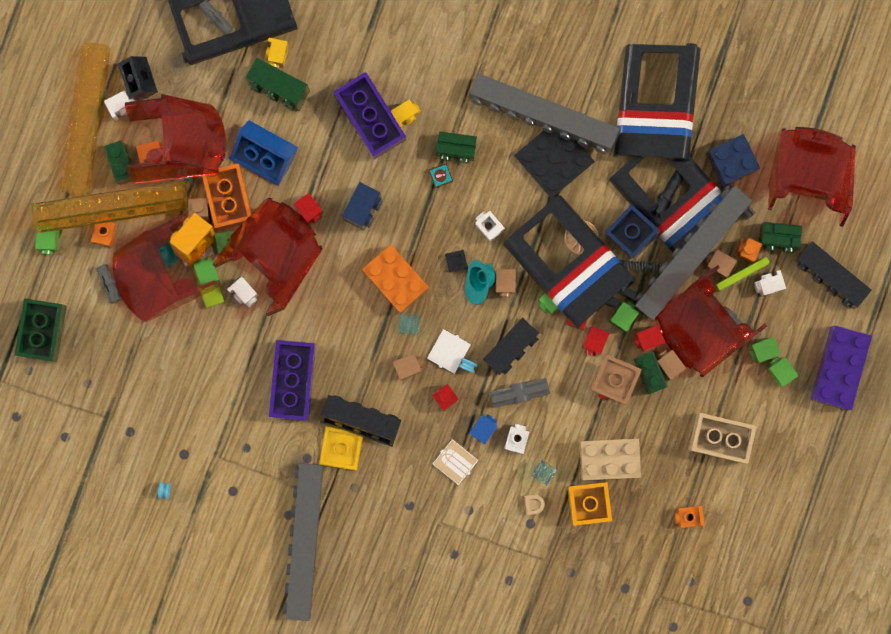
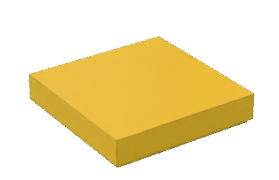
[319,426,363,471]

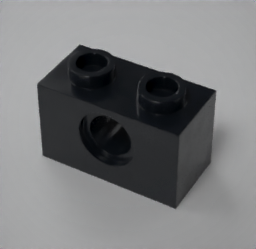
[118,56,158,99]

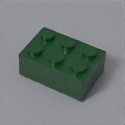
[246,58,310,111]
[14,298,67,362]

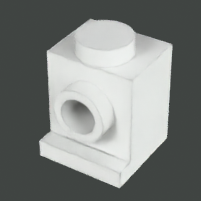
[104,91,136,121]
[475,211,505,242]
[754,270,786,296]
[227,277,259,307]
[504,424,529,454]

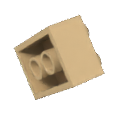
[688,413,757,464]
[579,439,641,480]

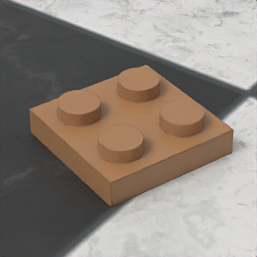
[591,354,642,405]

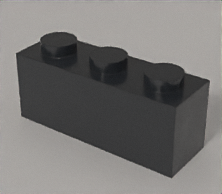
[483,317,539,375]

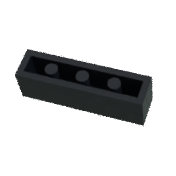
[794,241,872,309]
[320,395,401,447]

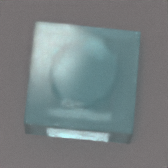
[399,314,419,334]
[531,460,557,486]

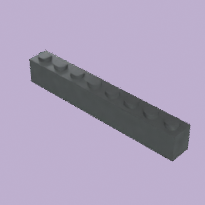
[469,73,620,154]
[634,186,753,320]
[283,463,324,621]

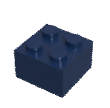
[706,134,760,187]
[342,182,383,230]
[605,204,661,260]

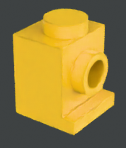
[265,38,289,69]
[391,99,421,129]

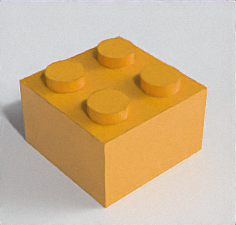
[170,213,216,267]
[567,482,612,526]

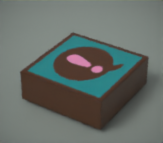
[429,163,453,189]

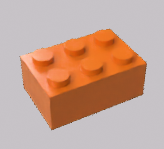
[201,163,254,231]
[362,244,429,314]

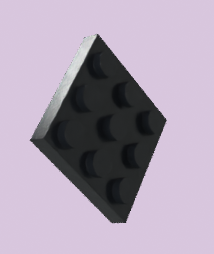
[514,131,595,198]

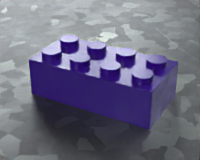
[333,72,407,160]
[810,325,872,411]
[269,340,316,421]

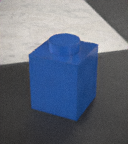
[469,414,498,445]

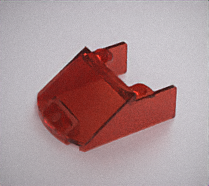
[125,94,227,184]
[768,127,856,227]
[213,198,323,316]
[112,214,221,322]
[655,265,767,378]

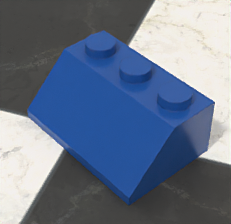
[229,120,299,186]

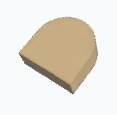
[524,495,545,515]

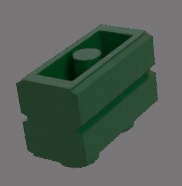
[436,131,477,164]
[104,140,137,185]
[759,222,802,253]
[633,351,668,395]

